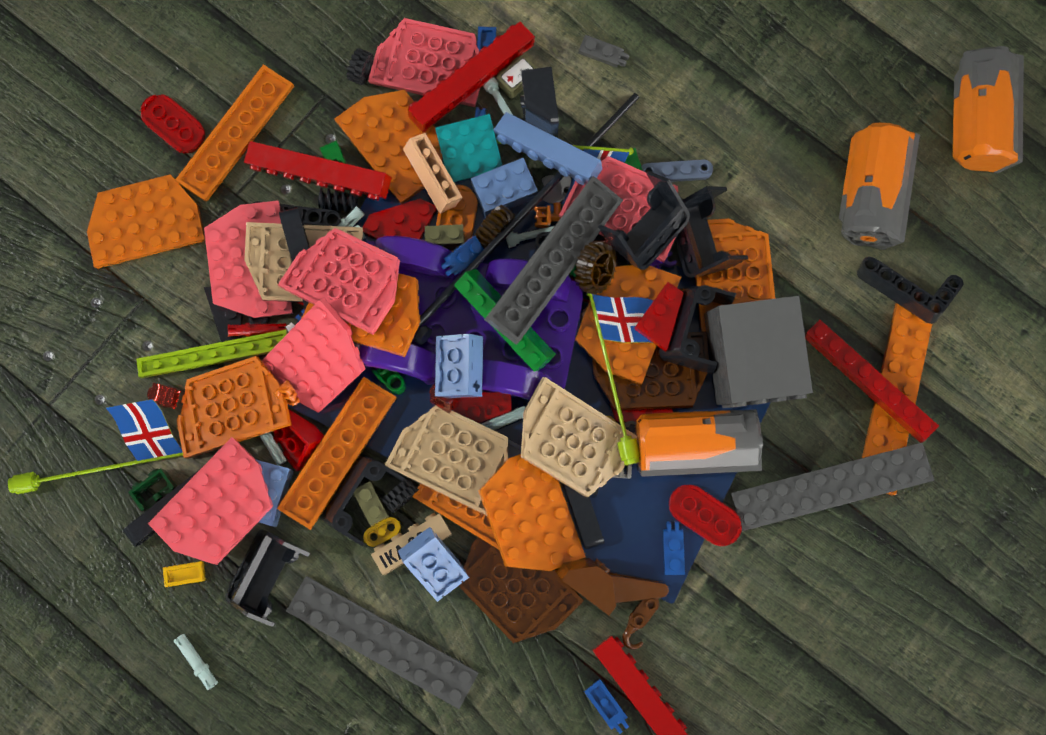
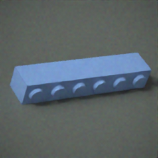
[494,112,603,185]

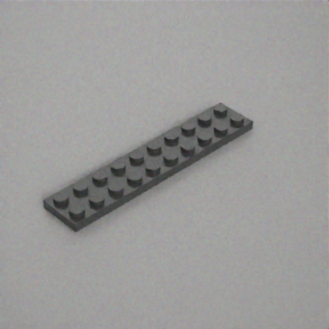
[484,176,623,345]
[731,443,934,531]
[286,576,479,709]

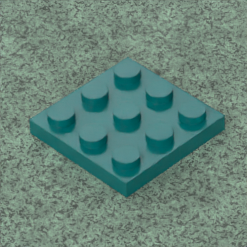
[435,114,503,182]

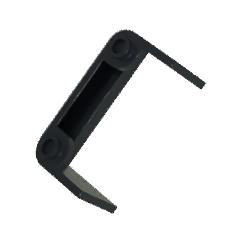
[520,67,559,138]
[598,171,690,270]
[675,186,748,278]
[658,285,736,374]
[320,453,406,547]
[226,529,310,627]

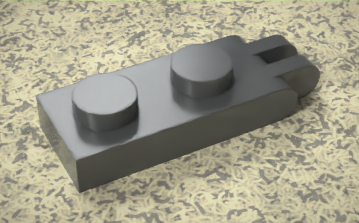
[578,35,629,67]

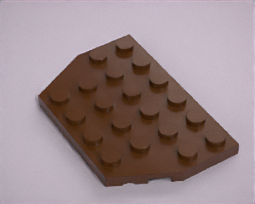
[592,332,709,410]
[459,537,584,643]

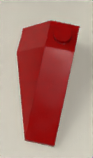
[273,409,324,472]

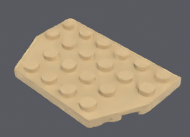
[245,222,363,302]
[521,377,637,497]
[385,404,508,516]

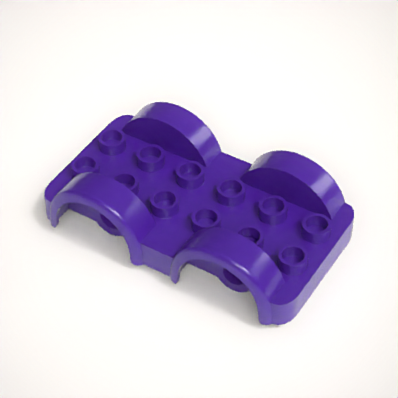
[353,236,583,400]

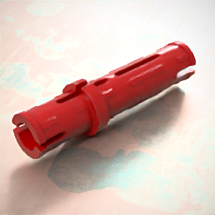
[228,322,287,337]

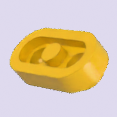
[363,517,401,547]

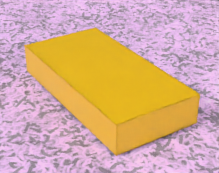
[163,561,206,587]

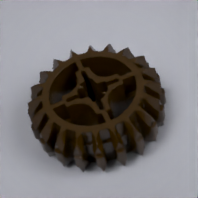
[474,205,515,249]
[574,241,618,294]

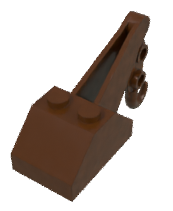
[555,558,669,650]

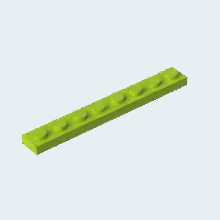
[136,330,288,379]

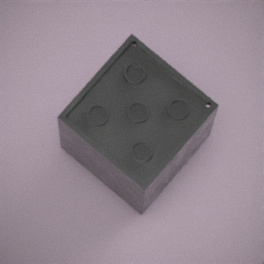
[704,296,813,408]

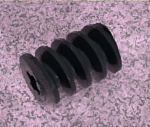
[318,188,358,213]

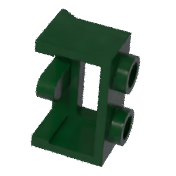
[128,468,178,512]

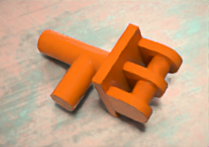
[534,202,561,228]
[274,380,300,406]

